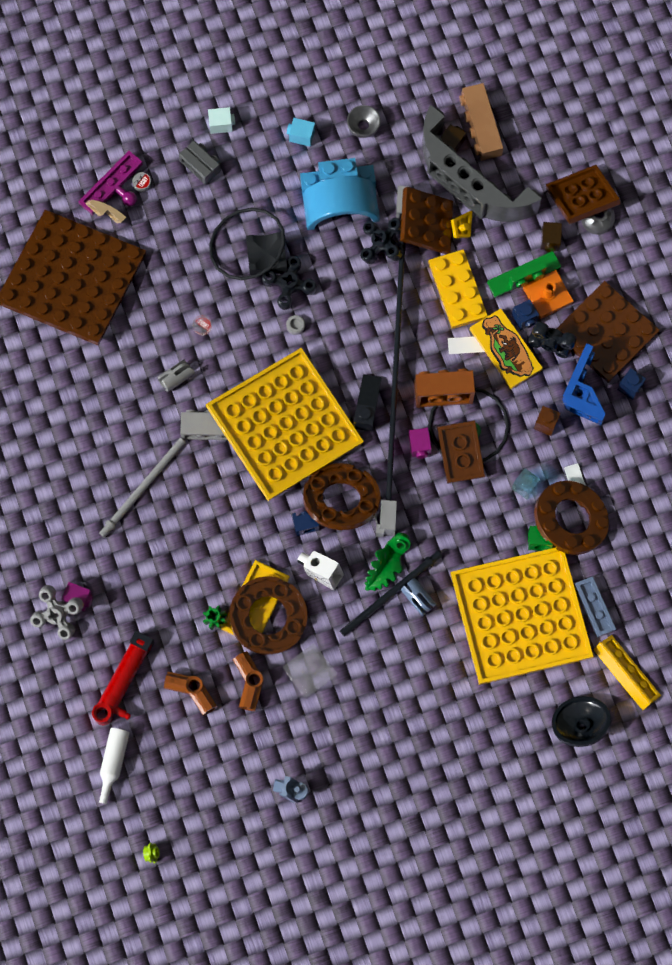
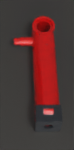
[92,631,154,726]

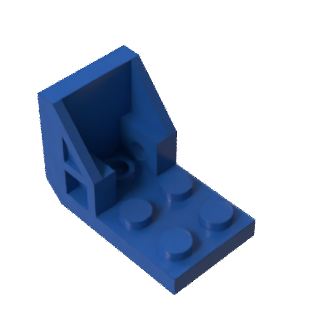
[562,343,605,425]

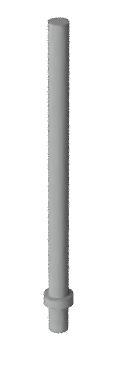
[99,438,186,538]

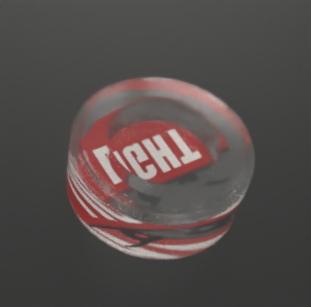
[193,315,212,335]

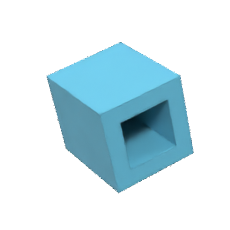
[286,118,315,147]

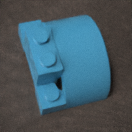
[300,158,380,230]

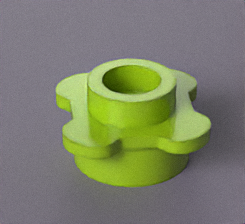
[143,843,160,863]

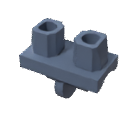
[273,776,309,803]

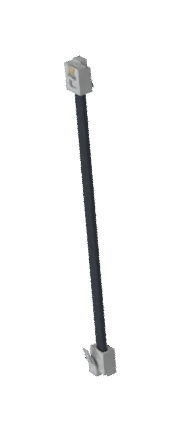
[373,186,409,537]

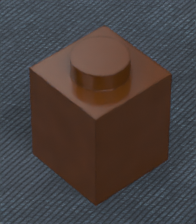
[534,406,560,436]

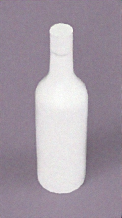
[99,728,130,804]

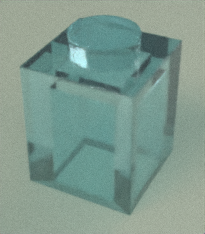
[512,468,540,500]

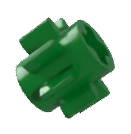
[203,606,227,630]

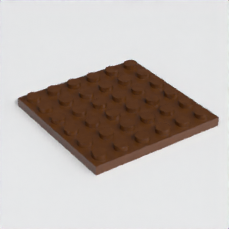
[0,210,146,346]

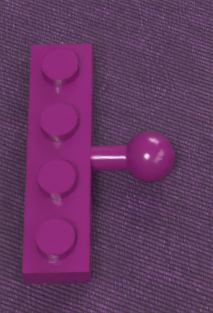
[78,151,143,216]

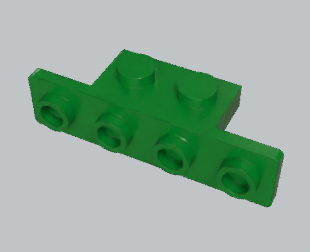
[487,251,561,298]

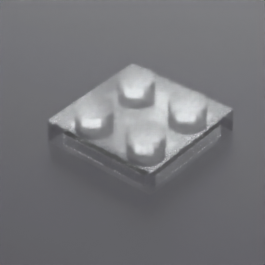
[282,643,337,699]

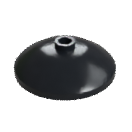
[552,696,611,747]

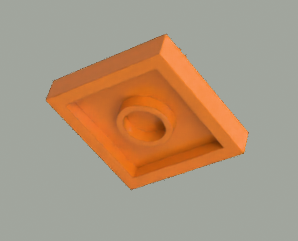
[523,270,574,319]

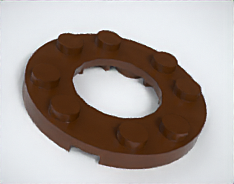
[303,463,380,530]
[534,481,609,555]
[229,576,307,655]

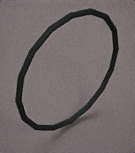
[209,207,285,281]
[428,388,510,462]

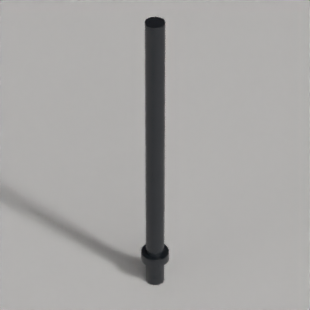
[339,551,442,637]

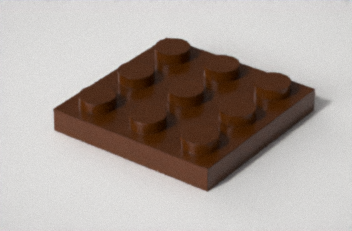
[546,165,620,225]
[400,187,453,254]

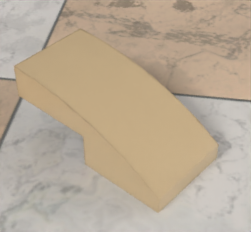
[85,200,126,223]

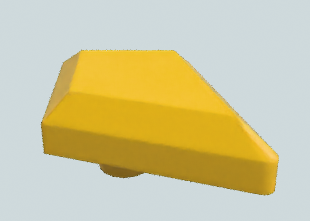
[451,211,472,238]

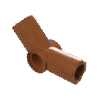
[232,651,264,711]
[164,672,217,716]

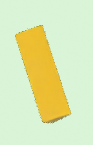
[594,635,661,710]

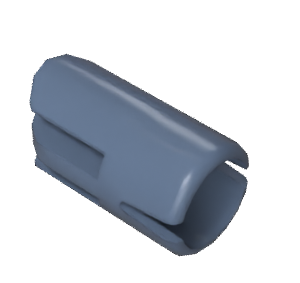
[401,578,437,617]

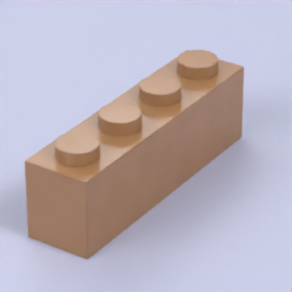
[459,83,503,161]

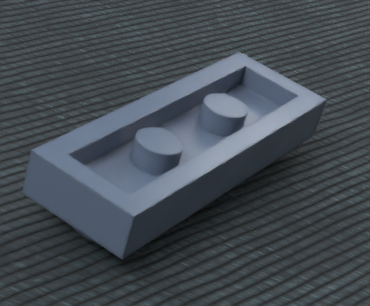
[574,576,616,638]

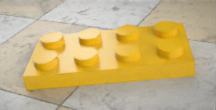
[428,249,487,329]

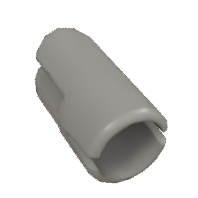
[158,359,195,392]

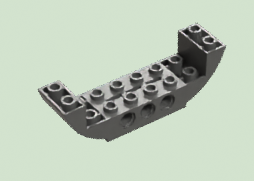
[422,105,542,222]

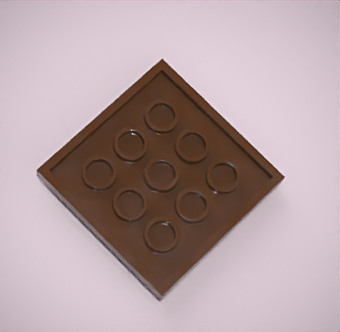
[556,281,660,383]

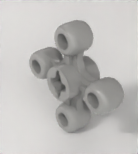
[30,585,84,640]

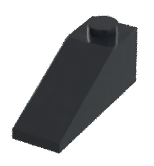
[354,374,382,432]

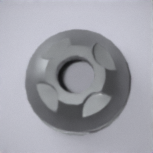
[347,105,380,138]
[581,208,615,235]

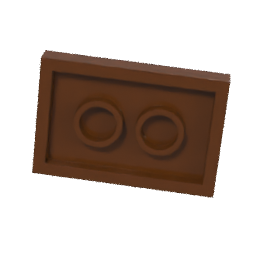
[437,421,485,484]

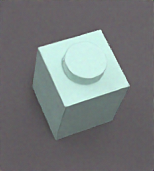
[208,107,235,134]

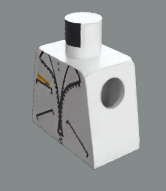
[297,551,344,591]

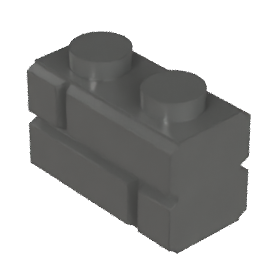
[179,141,221,185]

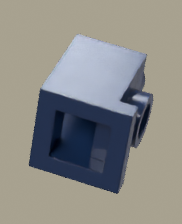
[292,511,320,536]

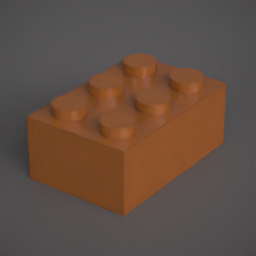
[414,369,475,408]

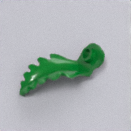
[364,533,411,591]

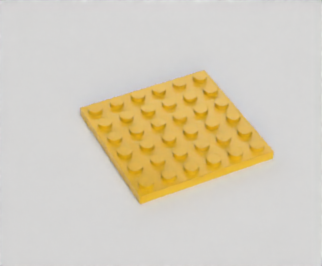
[206,348,364,501]
[450,547,593,685]

